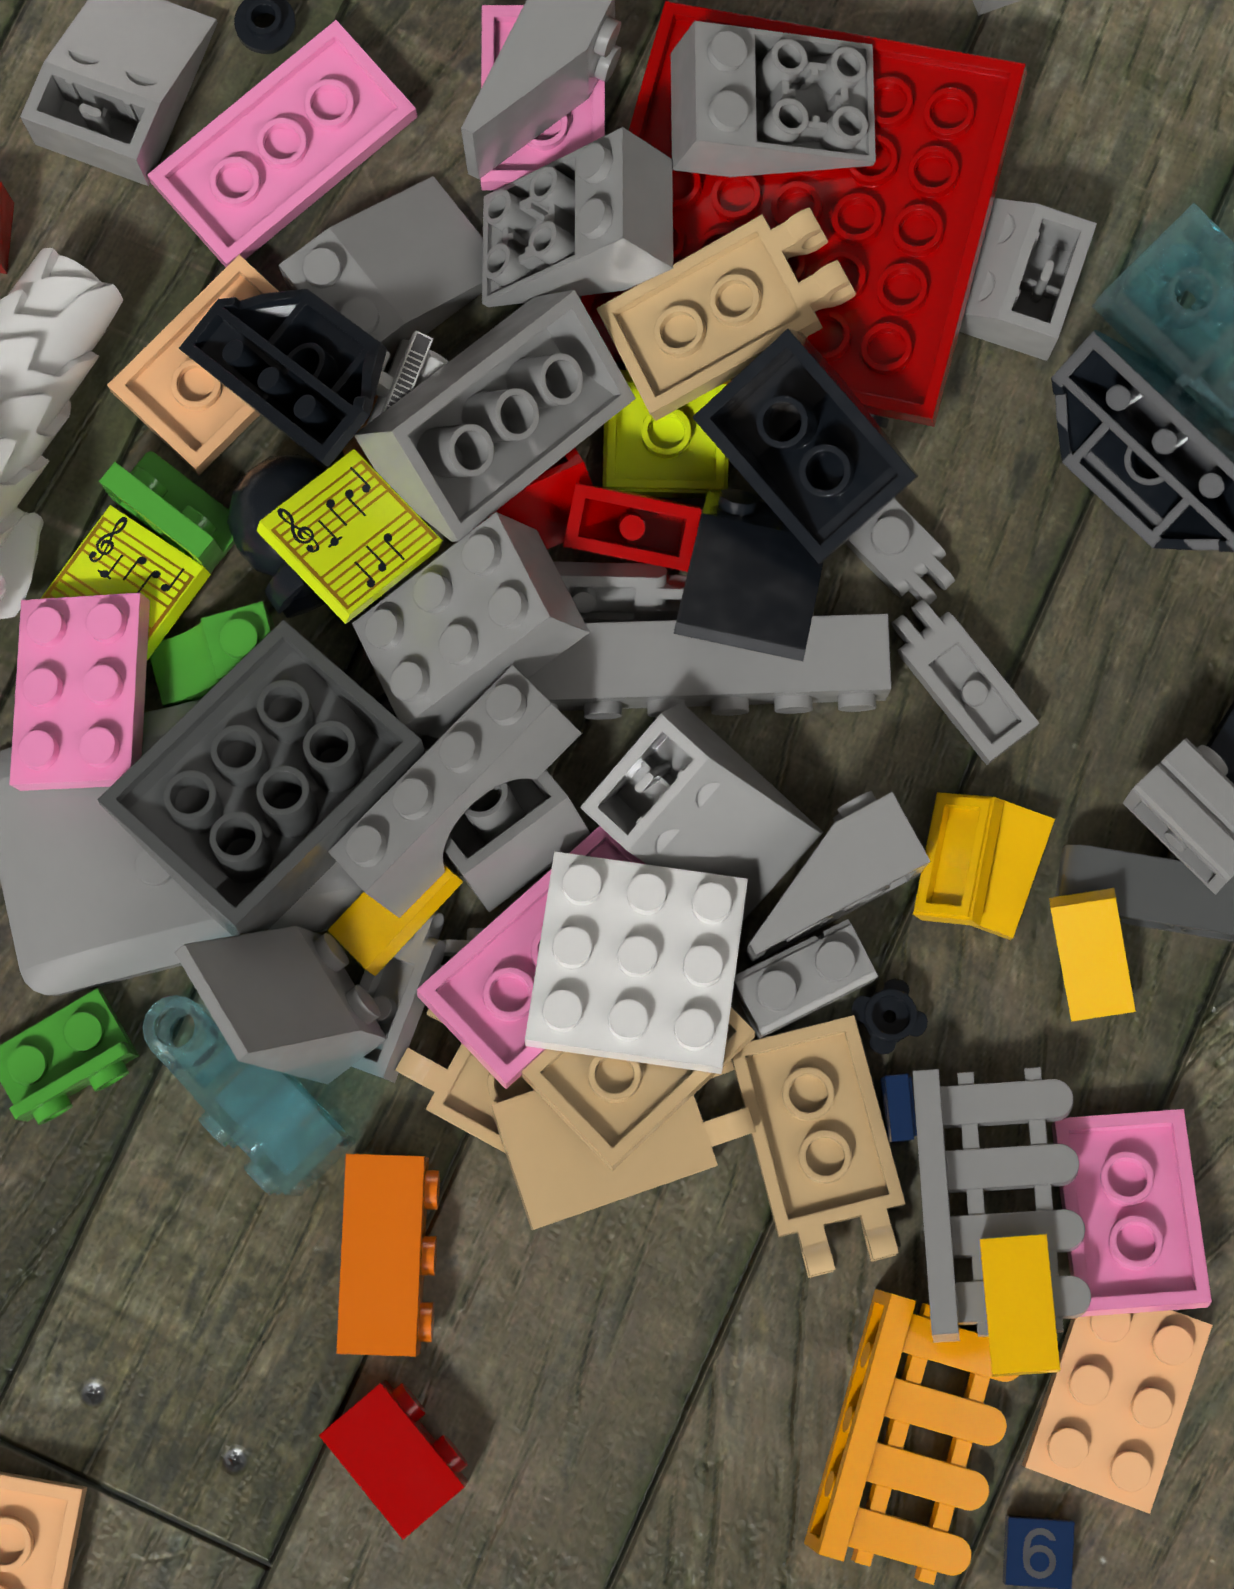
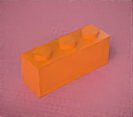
[336,1154,440,1357]

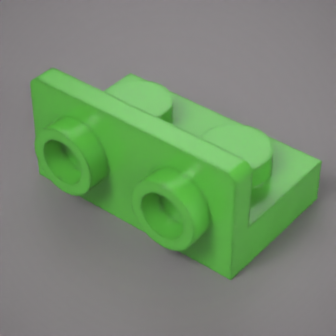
[99,451,235,573]
[0,988,139,1125]

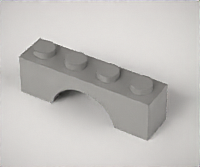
[328,665,582,918]

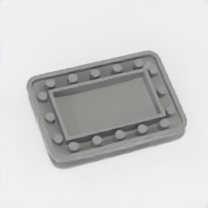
[0,699,364,996]

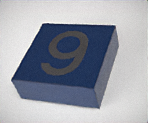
[880,1074,917,1143]
[1002,1515,1075,1589]

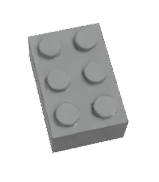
[352,512,590,739]

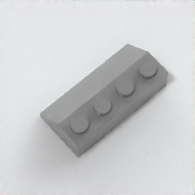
[354,290,636,542]

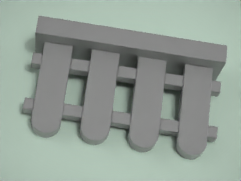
[912,1067,1091,1343]

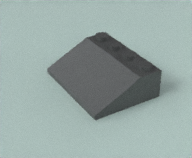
[97,620,425,936]

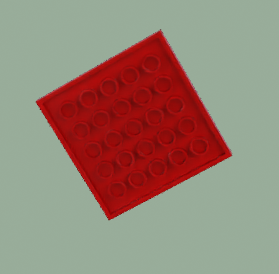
[581,1,1027,427]

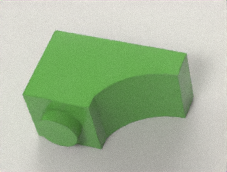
[150,601,275,708]

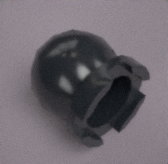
[227,454,328,618]

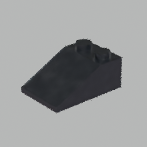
[692,329,918,564]
[674,489,823,662]

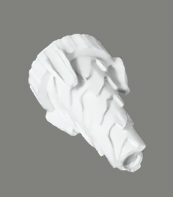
[0,248,123,619]

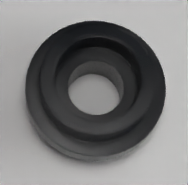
[234,0,296,54]

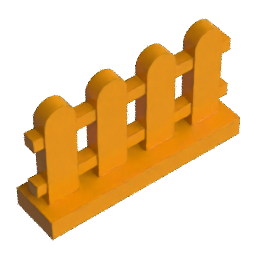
[804,1289,1019,1585]

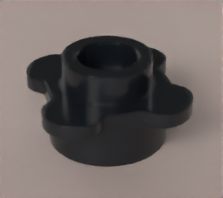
[851,978,928,1054]

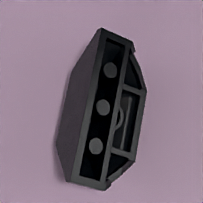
[179,289,387,468]
[1051,330,1234,552]

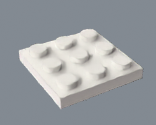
[525,851,748,1074]

